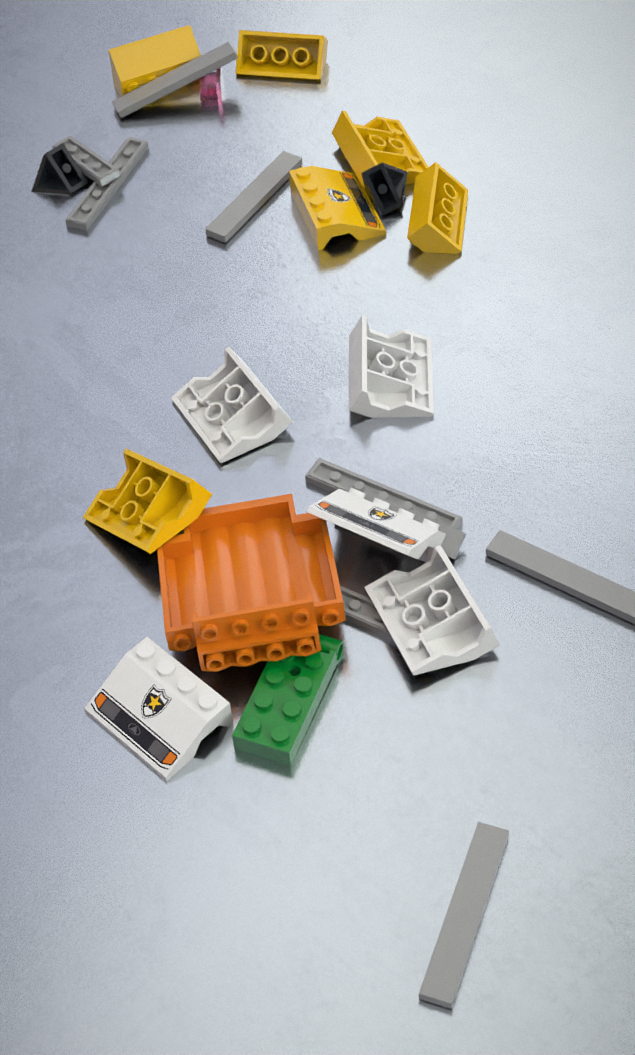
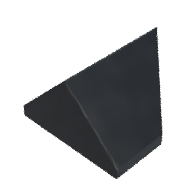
[31,143,88,195]
[361,162,407,216]

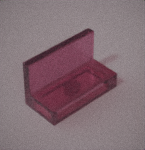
[200,67,223,106]

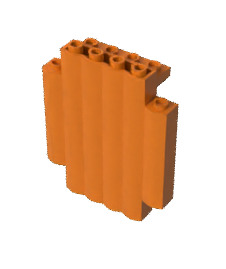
[157,494,346,672]

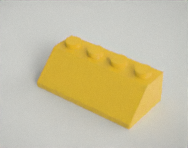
[108,25,201,96]
[235,30,328,80]
[407,162,468,254]

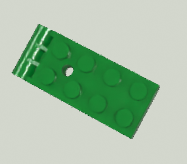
[232,634,344,766]

